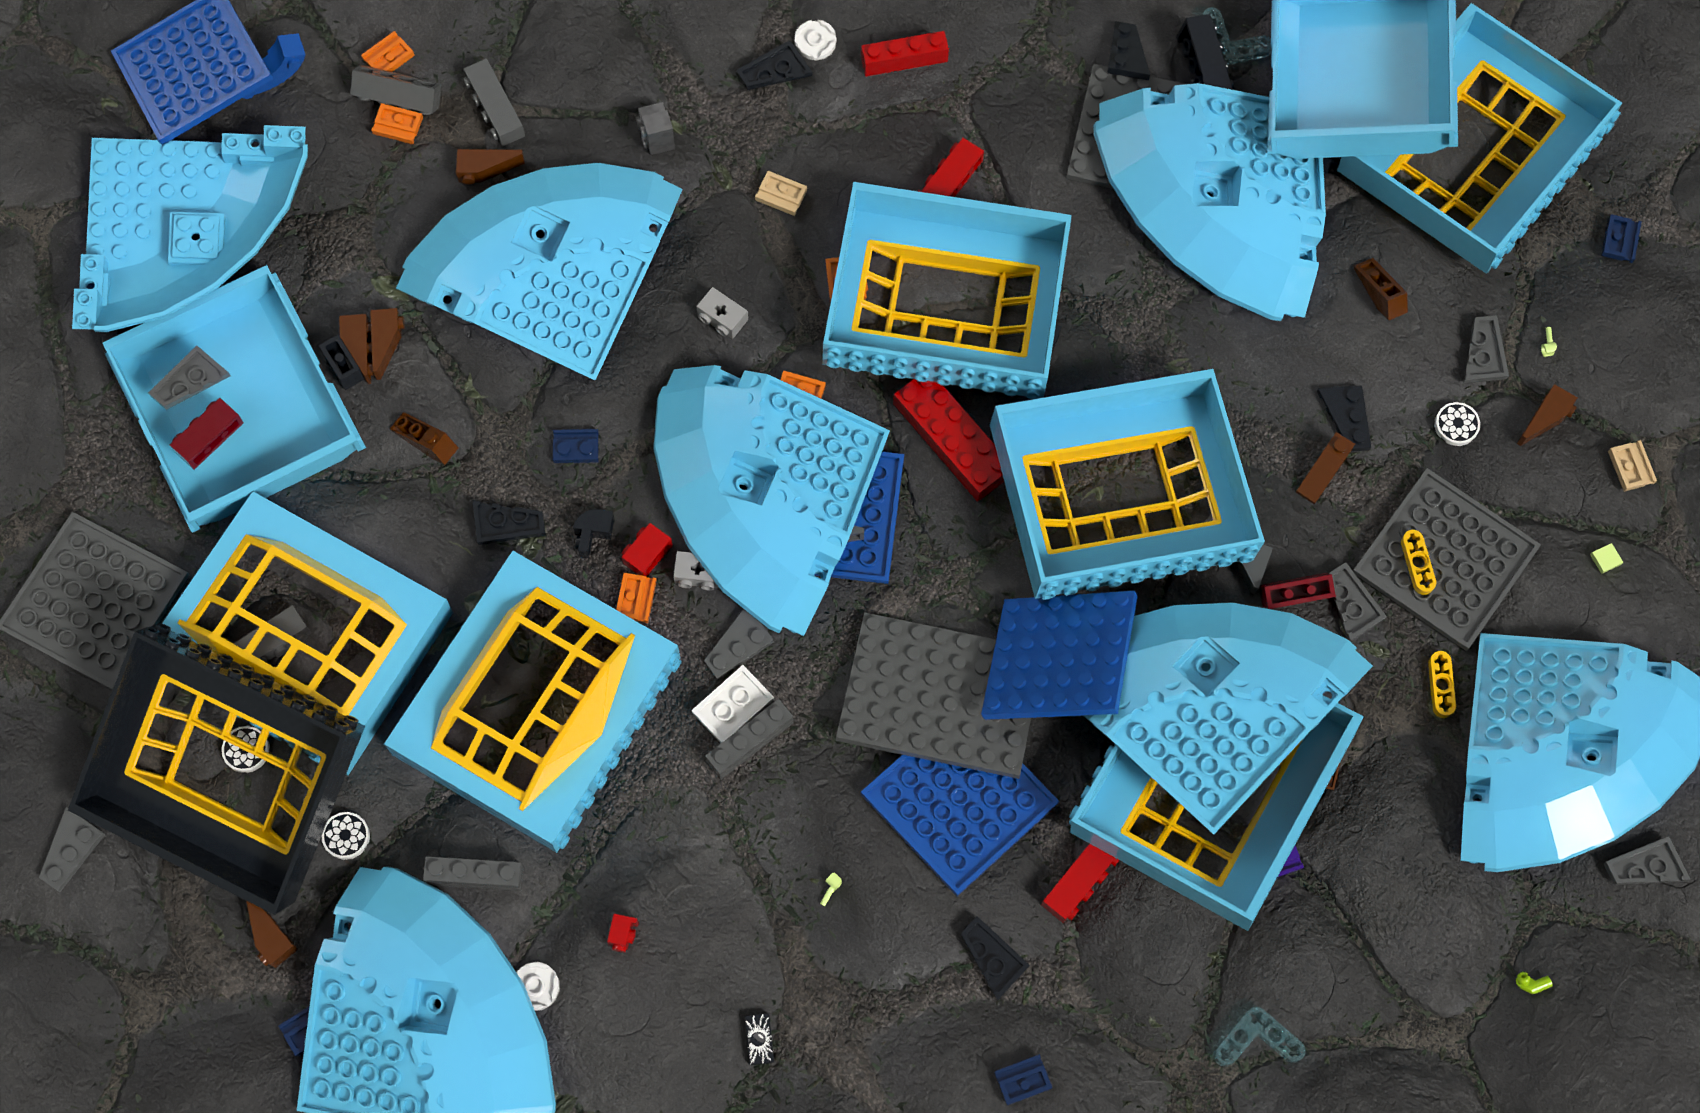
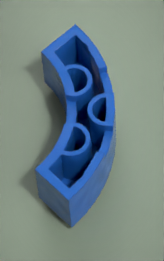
[243,33,306,99]

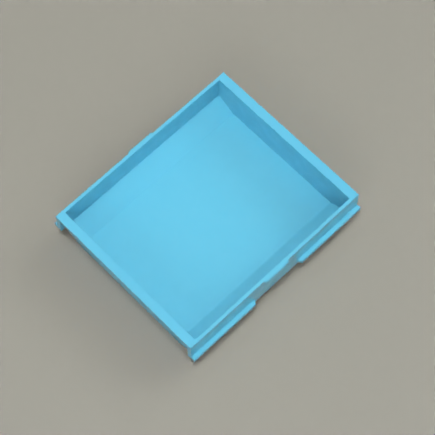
[1268,0,1458,159]
[103,265,366,533]

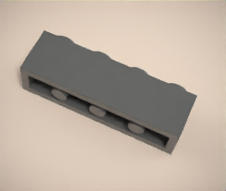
[463,58,525,147]
[350,65,441,115]
[234,605,311,664]
[705,699,793,780]
[423,857,524,891]

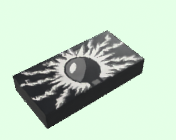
[745,1014,774,1066]

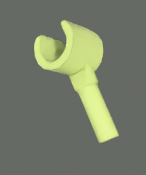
[1541,327,1557,357]
[820,873,842,906]

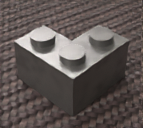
[636,102,675,155]

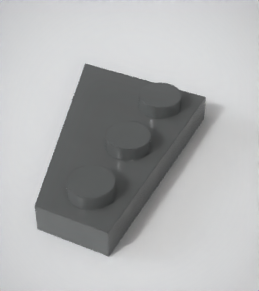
[1464,315,1509,383]
[148,346,231,410]
[1329,562,1387,642]
[704,609,774,681]
[39,807,105,892]
[1603,836,1691,885]

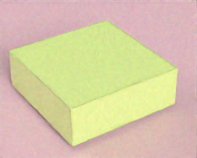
[1590,543,1623,574]

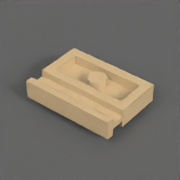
[755,171,807,216]
[1608,440,1657,492]

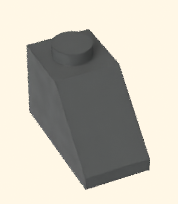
[1236,545,1273,595]

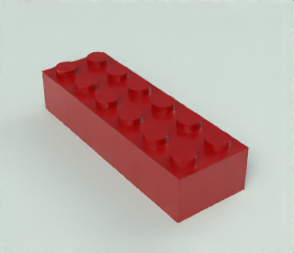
[893,379,1004,502]

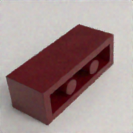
[170,398,244,470]
[1259,573,1336,609]

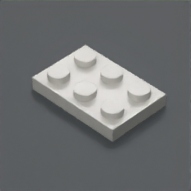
[692,665,774,743]

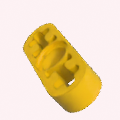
[1401,530,1436,595]
[1428,651,1456,718]

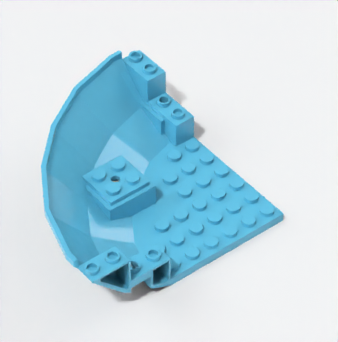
[1094,83,1326,321]
[72,125,308,332]
[396,163,682,381]
[653,365,890,636]
[1084,603,1373,834]
[1461,633,1700,872]
[297,866,556,1113]

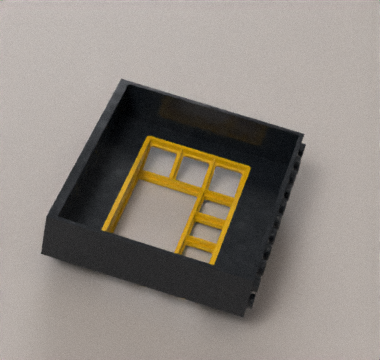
[68,623,365,915]

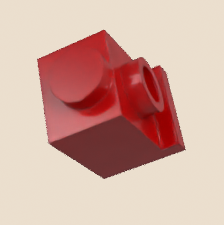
[607,914,639,953]

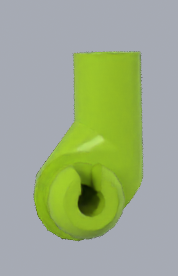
[1516,972,1553,994]

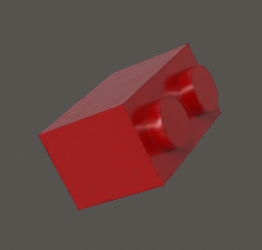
[622,523,673,577]

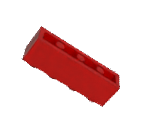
[861,31,949,77]
[917,138,984,197]
[1041,844,1120,923]

